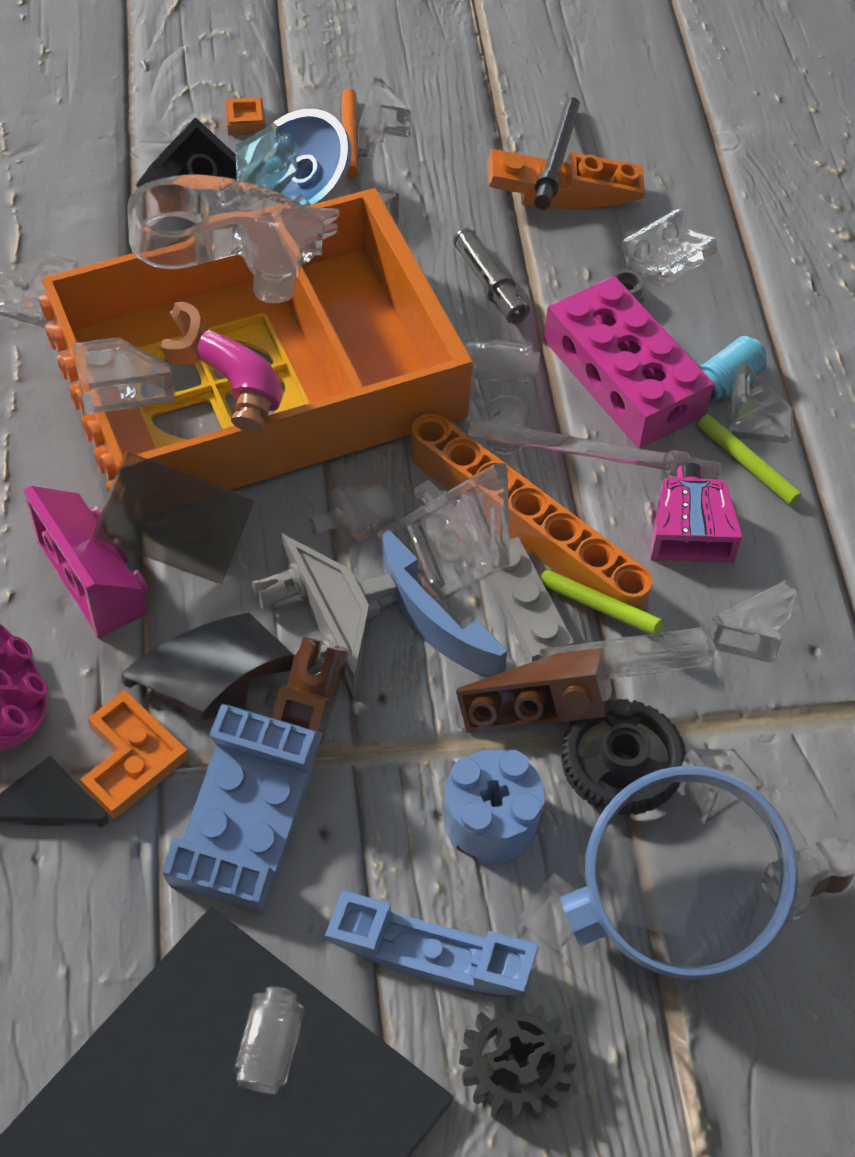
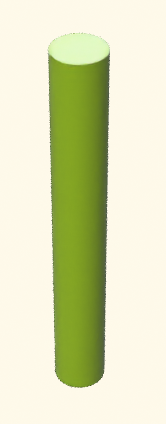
[698,414,802,506]
[540,569,664,637]

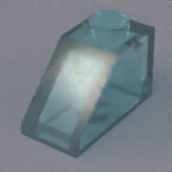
[236,123,299,216]

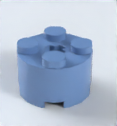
[443,750,545,864]

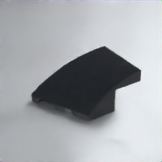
[122,613,293,720]

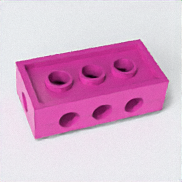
[543,276,714,449]

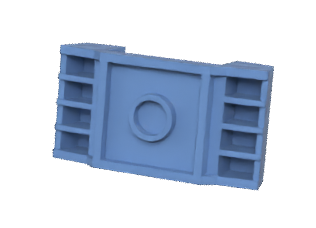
[163,704,323,914]

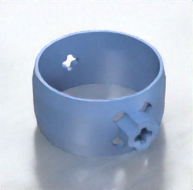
[560,766,798,980]

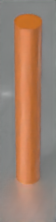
[342,89,358,177]

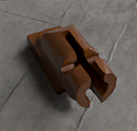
[272,637,350,745]

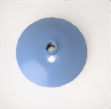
[246,109,351,215]

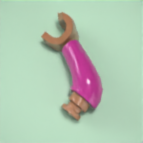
[160,302,282,433]

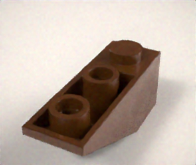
[456,648,612,733]

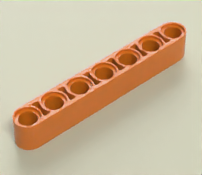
[411,413,653,612]

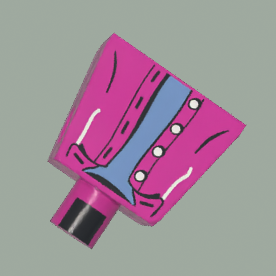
[650,463,742,563]

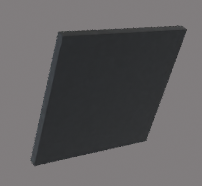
[0,906,454,1157]

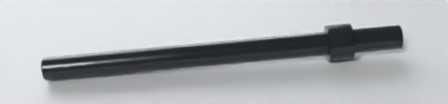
[534,97,580,210]

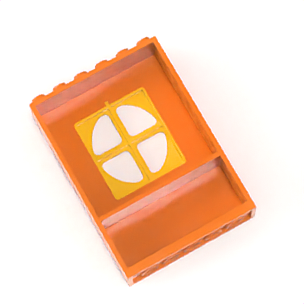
[38,188,473,522]

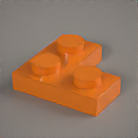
[80,689,189,820]

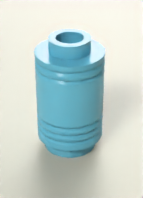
[699,336,767,403]

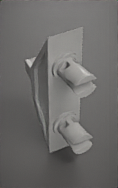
[252,533,397,700]

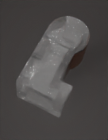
[760,836,855,924]

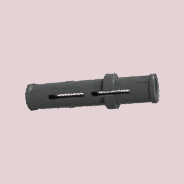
[453,227,530,324]

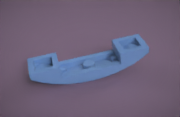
[382,530,508,677]
[325,890,539,996]

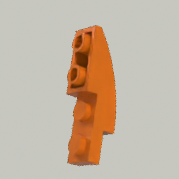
[488,149,646,209]

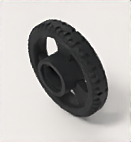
[561,699,687,815]

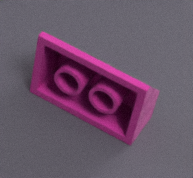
[23,486,149,639]

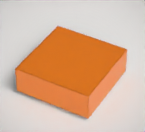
[225,97,265,135]

